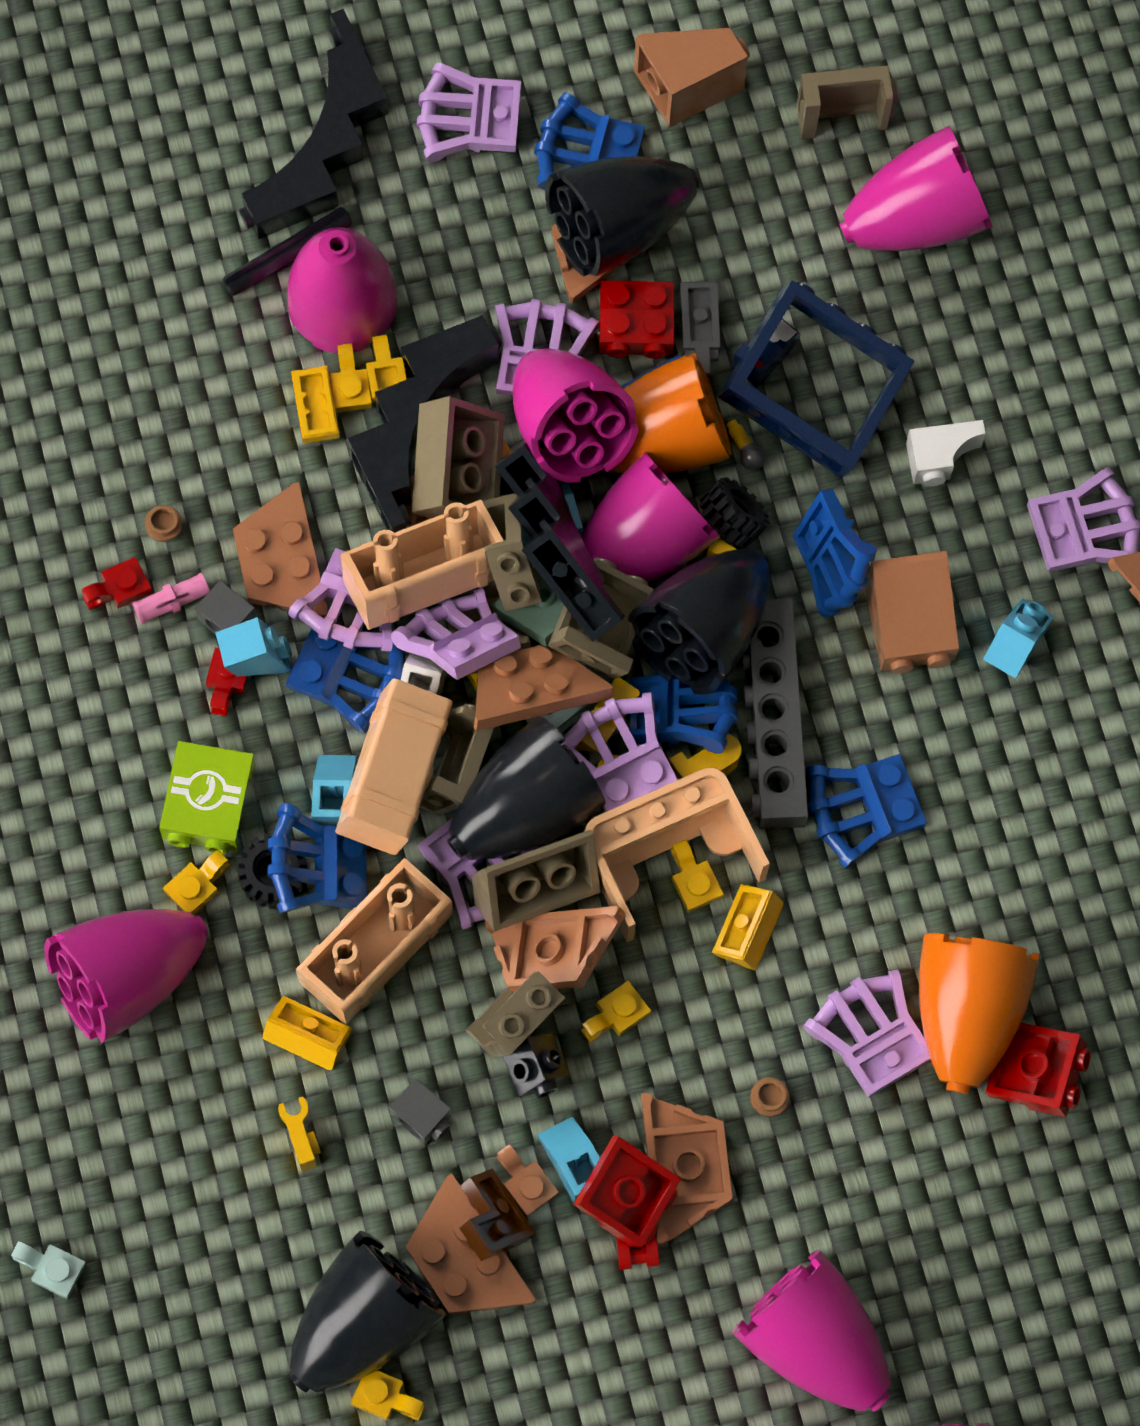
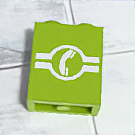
[159,741,256,854]

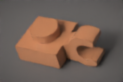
[496,1144,559,1218]

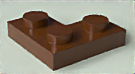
[459,1168,536,1261]

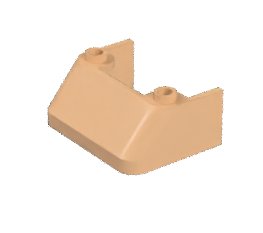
[585,768,770,942]

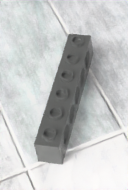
[741,599,808,829]

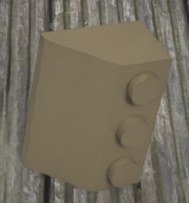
[412,396,505,518]
[471,830,600,932]

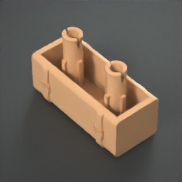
[340,499,504,630]
[335,679,453,855]
[296,858,453,1025]

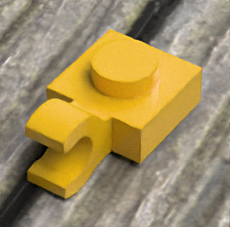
[366,334,407,402]
[330,343,372,413]
[670,839,724,913]
[163,850,230,915]
[581,981,651,1043]
[278,1096,321,1172]
[350,1370,425,1421]

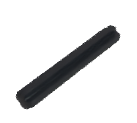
[222,207,352,296]

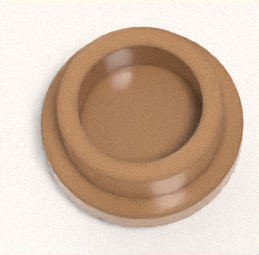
[145,505,183,542]
[750,1077,790,1117]

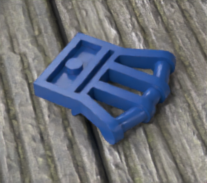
[534,92,645,190]
[792,489,877,618]
[286,628,404,734]
[629,675,738,754]
[806,754,927,869]
[268,803,367,914]

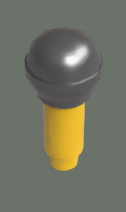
[727,420,766,471]

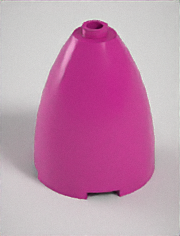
[839,126,993,251]
[287,227,398,353]
[512,348,639,483]
[581,452,720,583]
[44,909,208,1043]
[732,1249,891,1412]

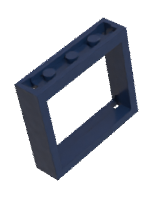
[718,280,915,478]

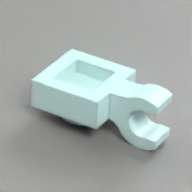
[11,1241,86,1300]

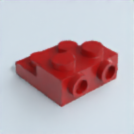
[599,280,674,359]
[985,1023,1091,1118]
[573,1136,681,1247]

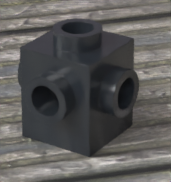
[502,1033,571,1098]

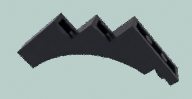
[239,9,388,239]
[348,315,502,533]
[494,439,625,642]

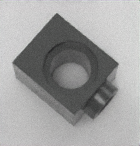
[195,580,256,634]
[389,1078,452,1146]

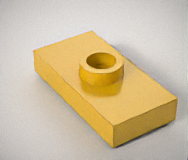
[291,366,340,444]

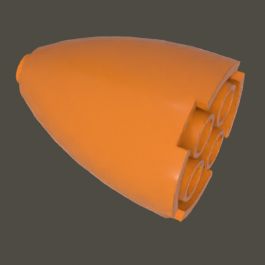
[592,353,732,474]
[919,933,1040,1094]

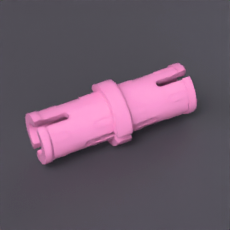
[132,572,210,624]

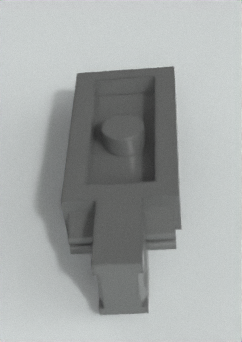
[680,281,720,381]

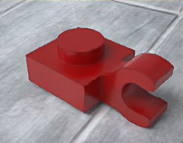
[81,557,152,610]
[206,647,248,717]

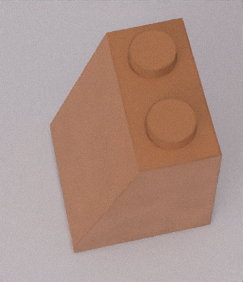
[634,28,750,127]
[865,551,959,674]

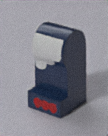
[732,318,801,388]

